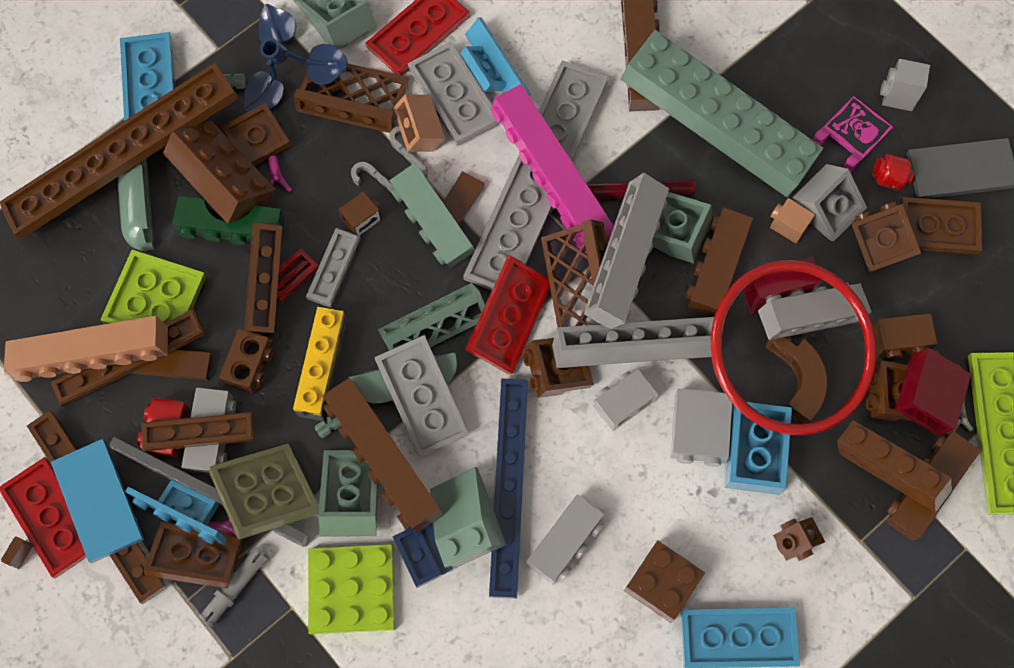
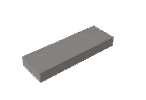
[306,228,361,308]

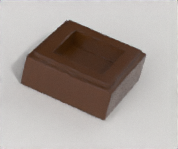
[1,536,33,569]

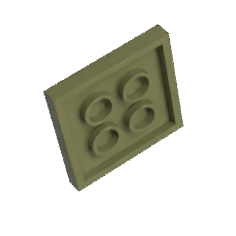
[209,444,319,539]

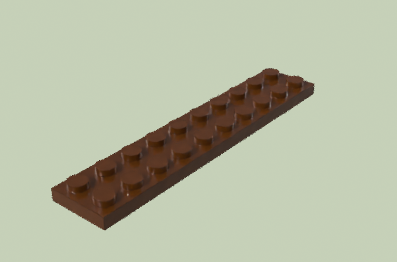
[0,63,238,240]

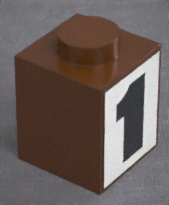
[338,191,381,236]

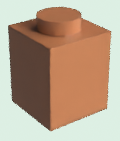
[770,198,815,244]

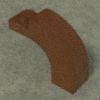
[765,336,827,424]

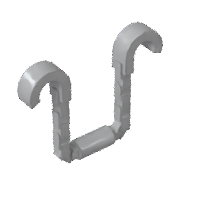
[351,126,428,193]

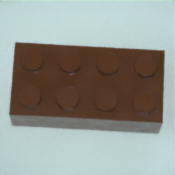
[163,121,276,224]

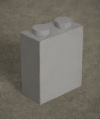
[670,388,732,467]

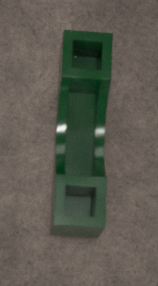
[172,196,285,245]

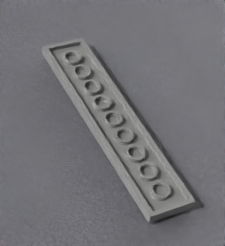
[463,60,608,291]

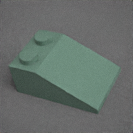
[294,0,377,49]
[652,192,713,263]
[318,450,378,537]
[430,467,506,567]

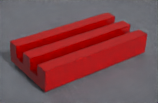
[277,248,319,303]

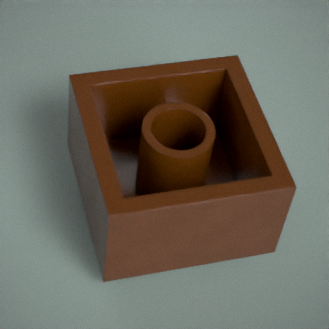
[624,540,705,623]

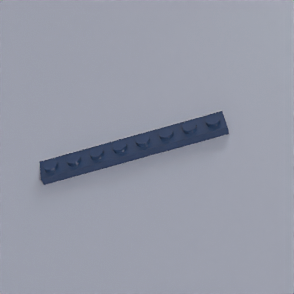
[489,378,528,599]

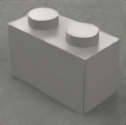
[880,59,930,111]
[593,369,658,431]

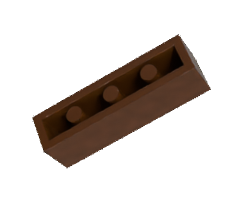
[686,208,753,317]
[244,223,282,333]
[837,420,952,513]
[885,431,981,542]

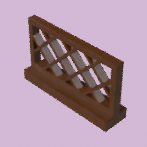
[294,63,409,133]
[541,219,608,327]

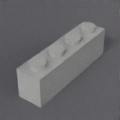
[758,282,872,340]

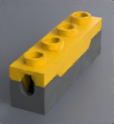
[293,307,347,421]

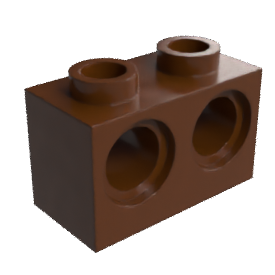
[219,329,274,394]

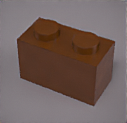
[873,313,937,360]

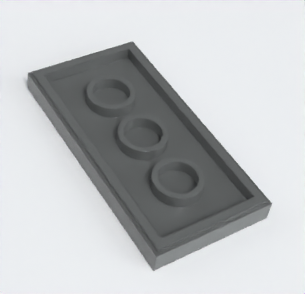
[906,138,1014,199]

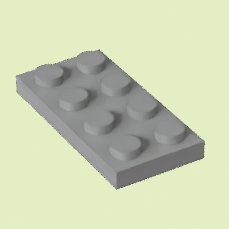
[408,41,501,146]
[374,335,469,457]

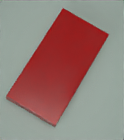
[365,0,470,76]
[466,256,550,375]
[0,457,87,579]

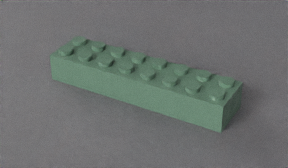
[620,30,823,197]

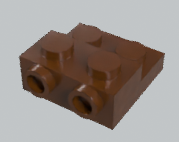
[851,202,921,272]
[523,338,594,398]
[866,361,913,421]

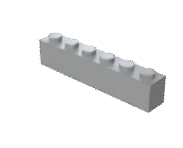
[584,173,669,330]
[552,317,714,368]

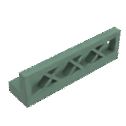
[378,283,485,350]

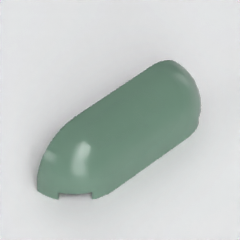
[118,158,155,251]
[349,352,457,403]

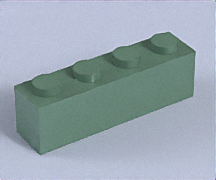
[389,163,475,268]

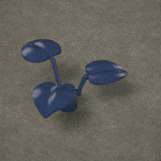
[244,4,348,112]

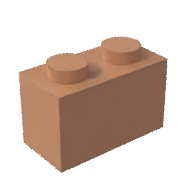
[393,94,445,152]

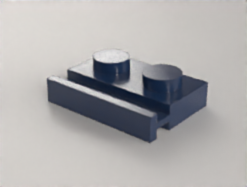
[392,524,453,588]

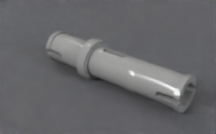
[199,548,268,627]

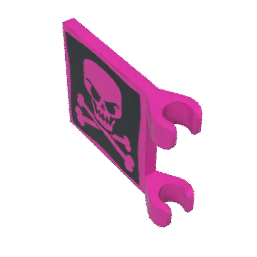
[813,96,893,173]

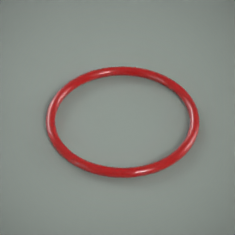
[711,260,877,435]

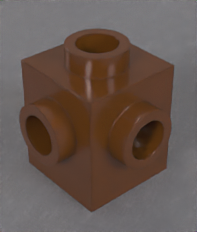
[773,517,825,561]

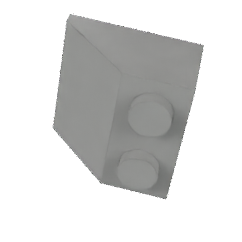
[793,164,867,241]

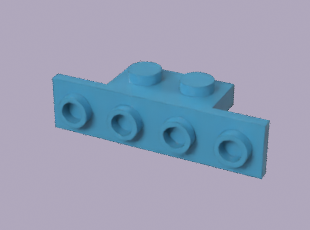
[460,17,531,96]
[125,480,227,545]

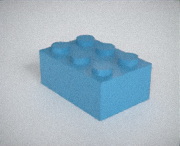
[725,402,792,495]

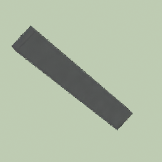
[109,437,310,547]

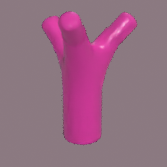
[268,156,292,192]
[207,519,236,535]

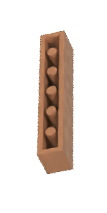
[4,316,168,382]

